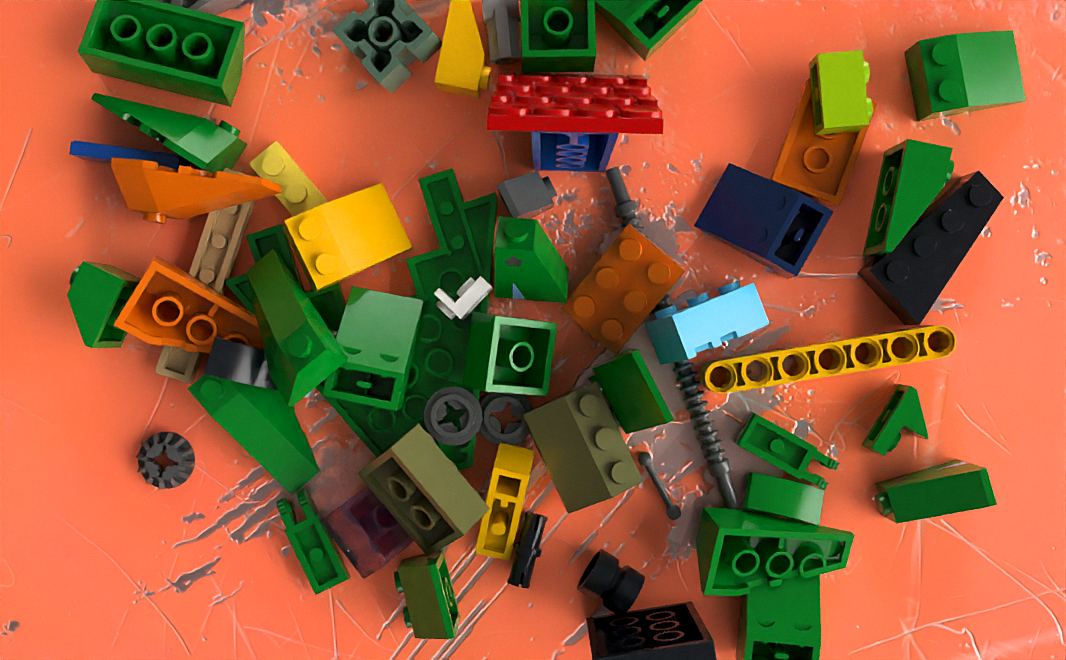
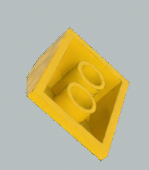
[282,183,413,293]

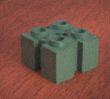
[332,0,442,94]

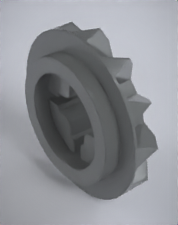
[424,386,483,445]
[479,392,533,445]
[136,432,195,490]

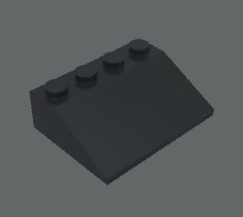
[586,601,717,660]

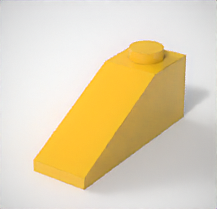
[434,0,491,99]
[475,442,535,561]

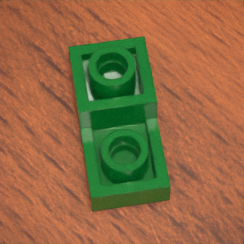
[743,472,825,525]

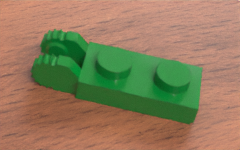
[734,412,840,490]
[276,488,351,595]

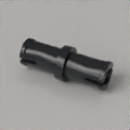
[507,511,548,589]

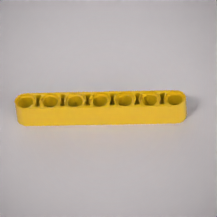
[700,325,956,394]

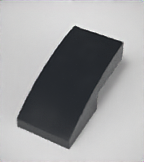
[204,336,278,390]

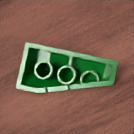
[91,93,248,175]
[246,249,348,407]
[187,374,320,495]
[696,507,854,596]

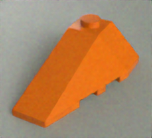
[110,157,282,224]
[114,256,264,354]

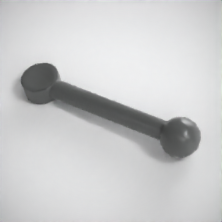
[638,452,681,520]

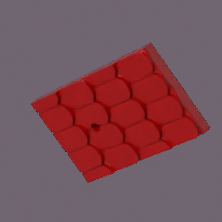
[487,72,664,172]

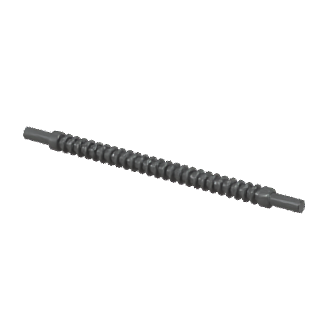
[605,166,741,509]

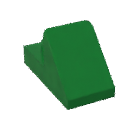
[861,384,929,456]

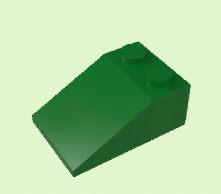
[904,30,1026,122]
[863,139,954,258]
[589,348,674,434]

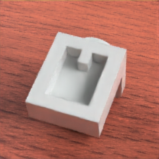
[434,276,493,320]

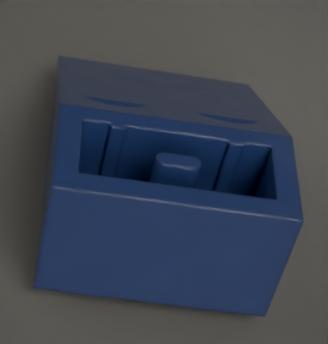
[694,163,834,279]

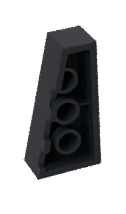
[857,170,1004,326]

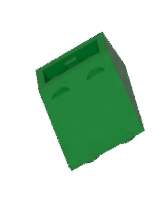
[595,0,703,61]
[322,286,424,411]
[735,575,821,660]

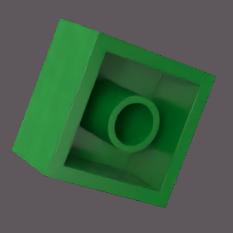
[462,312,557,396]

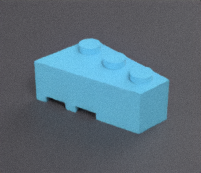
[645,281,769,365]

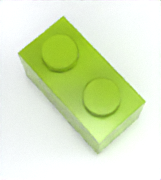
[809,50,873,135]

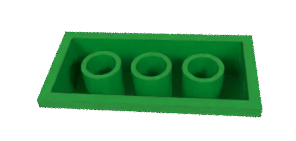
[77,0,245,107]

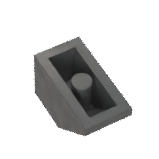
[497,170,557,219]

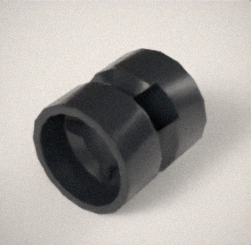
[577,548,645,617]

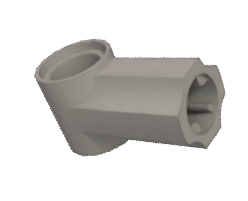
[482,0,521,65]

